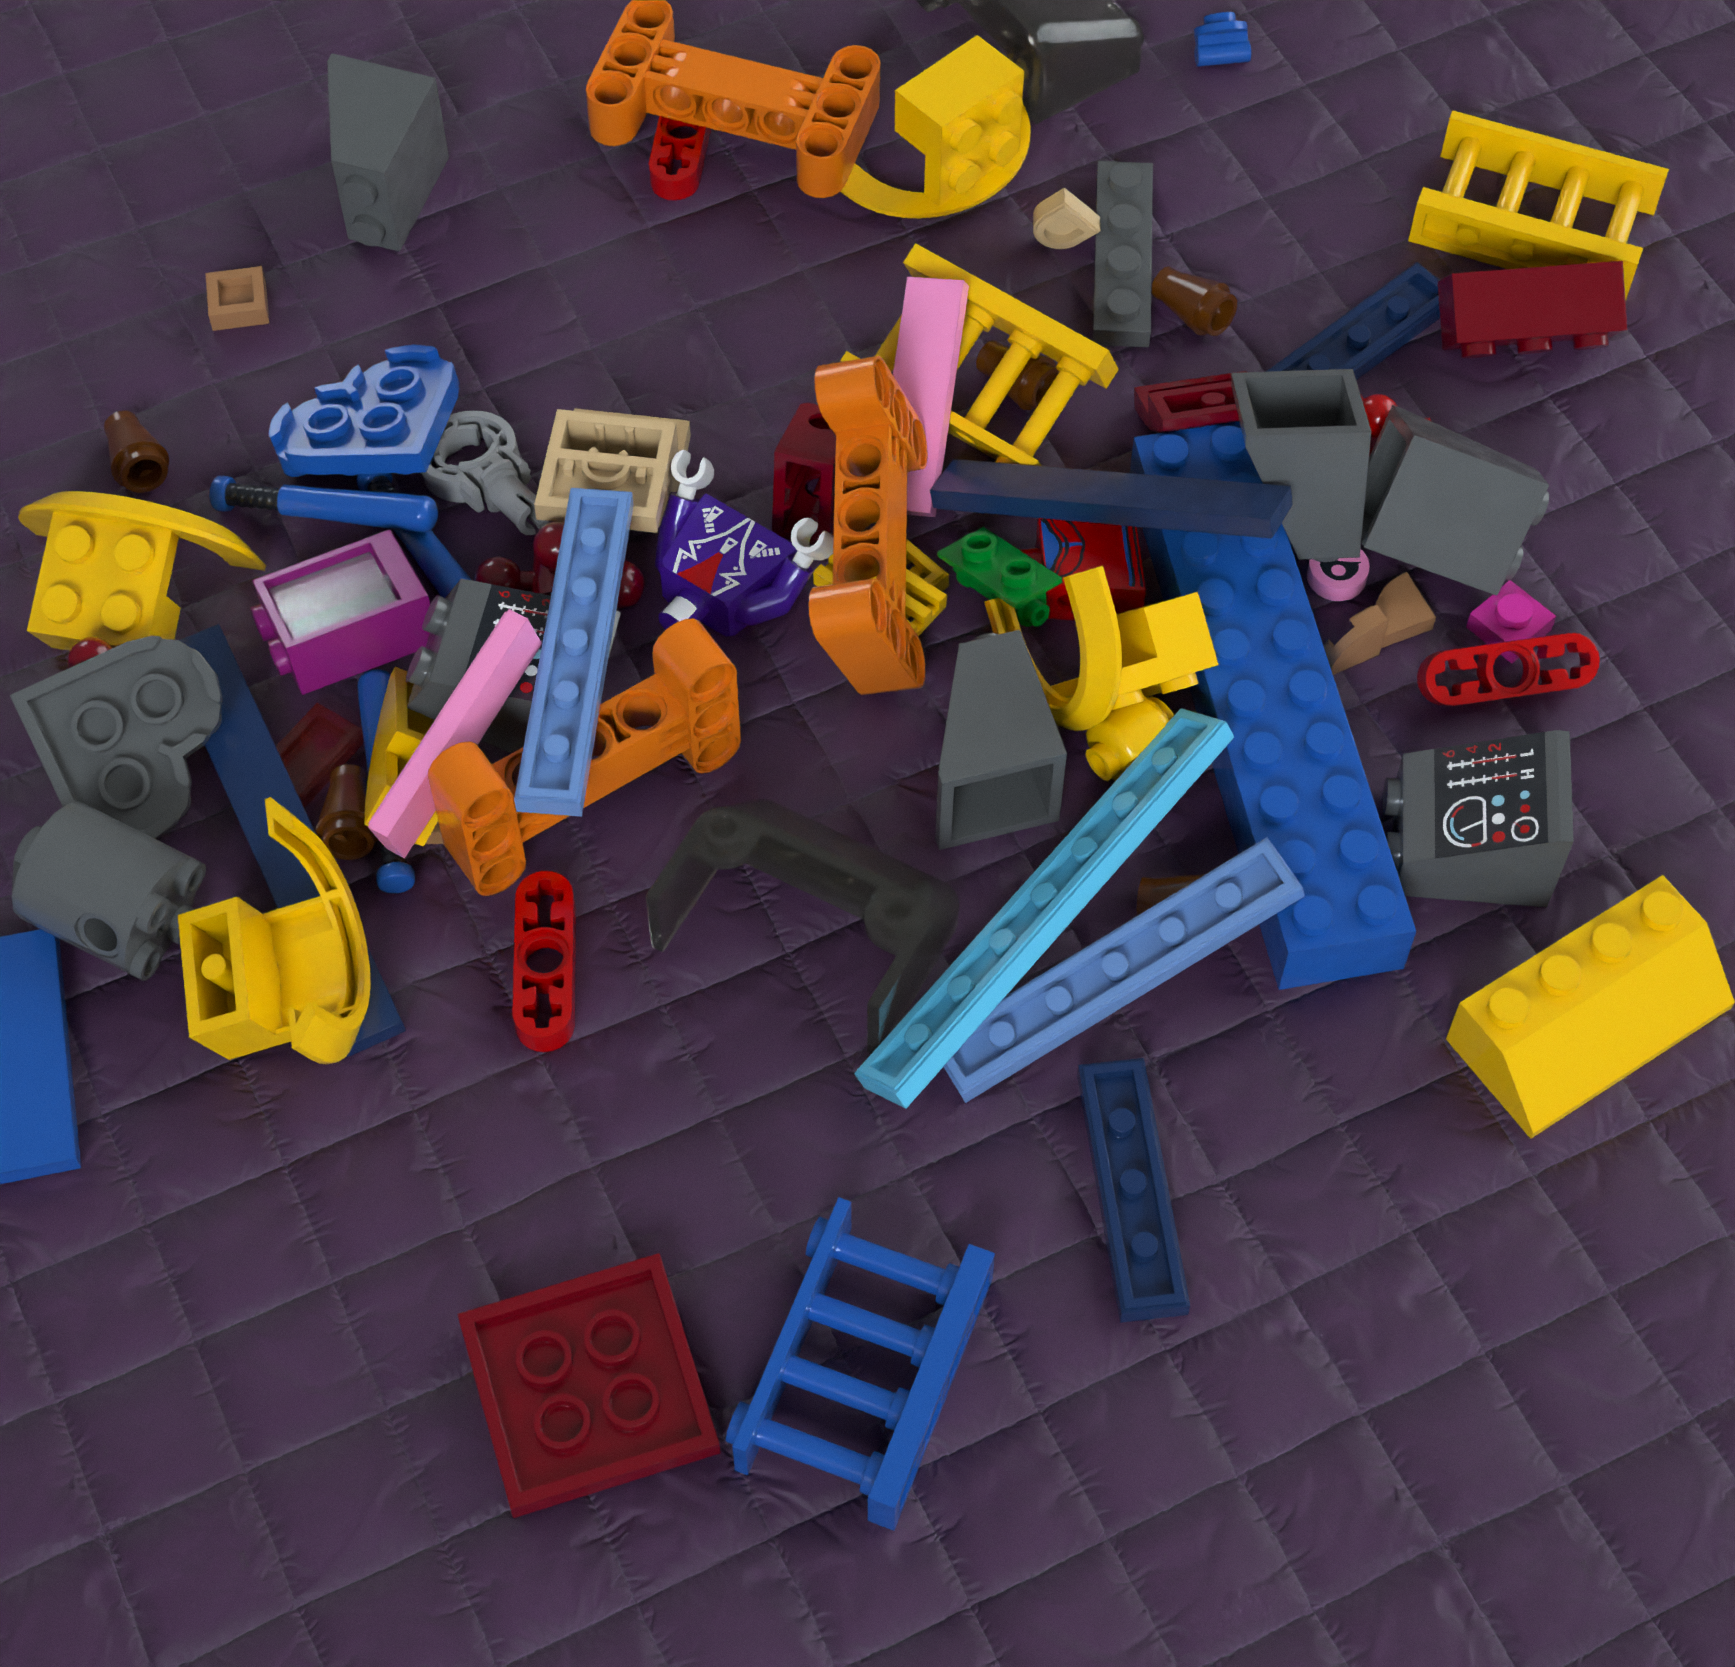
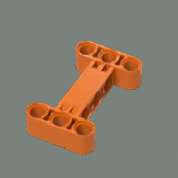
[586,0,881,198]
[809,356,928,695]
[428,618,741,896]

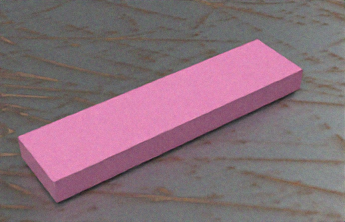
[893,277,969,517]
[368,609,542,859]

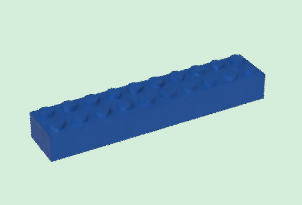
[1129,421,1416,990]

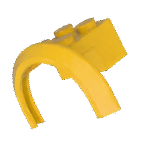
[841,35,1031,219]
[18,491,266,651]
[984,566,1219,731]
[178,797,371,1065]

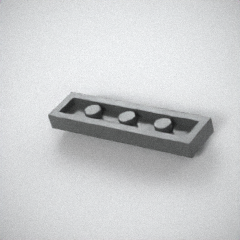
[1092,161,1153,347]

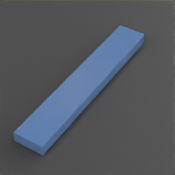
[514,488,634,817]
[944,837,1305,1103]

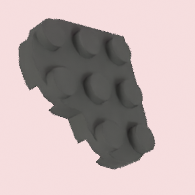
[10,636,223,840]

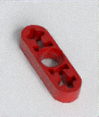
[649,116,711,200]
[1417,633,1600,706]
[512,871,576,1052]

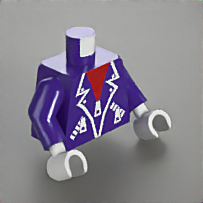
[655,450,834,637]

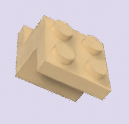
[534,408,691,533]

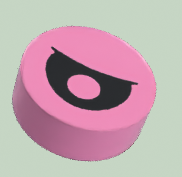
[1307,549,1370,601]

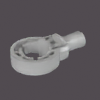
[421,411,549,535]

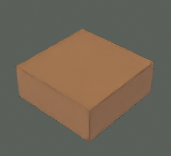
[205,266,270,331]

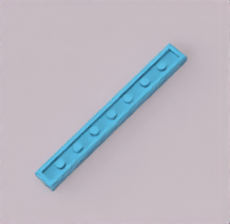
[854,708,1234,1109]

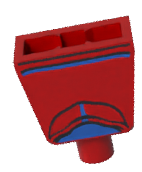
[1019,518,1146,621]

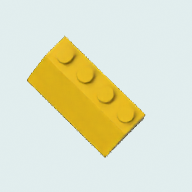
[1446,875,1735,1139]

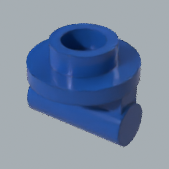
[1194,12,1251,67]

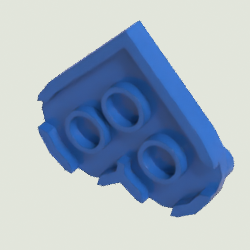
[268,344,460,477]

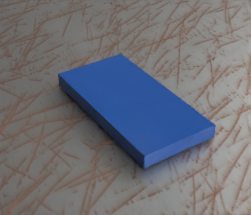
[0,929,81,1184]

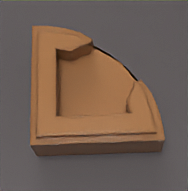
[1376,572,1436,648]
[1324,604,1389,675]

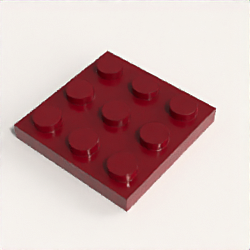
[457,1253,721,1518]

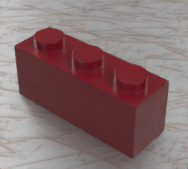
[1438,261,1628,358]

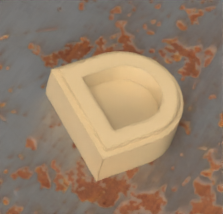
[1033,188,1101,249]

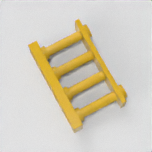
[1408,110,1669,300]
[840,243,1119,466]

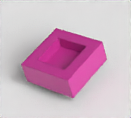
[1466,580,1556,664]

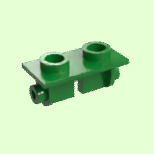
[937,527,1063,627]

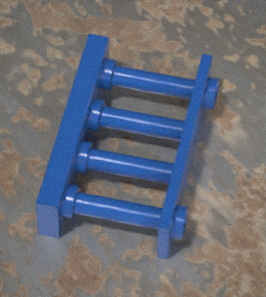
[726,1197,995,1531]

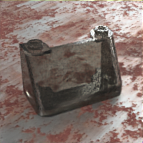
[916,0,1144,124]

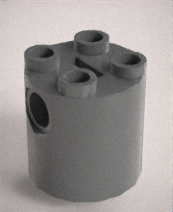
[12,802,206,981]

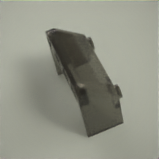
[646,799,959,1054]

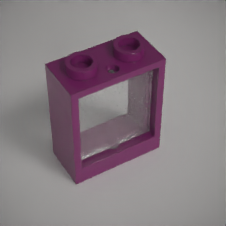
[250,530,430,695]

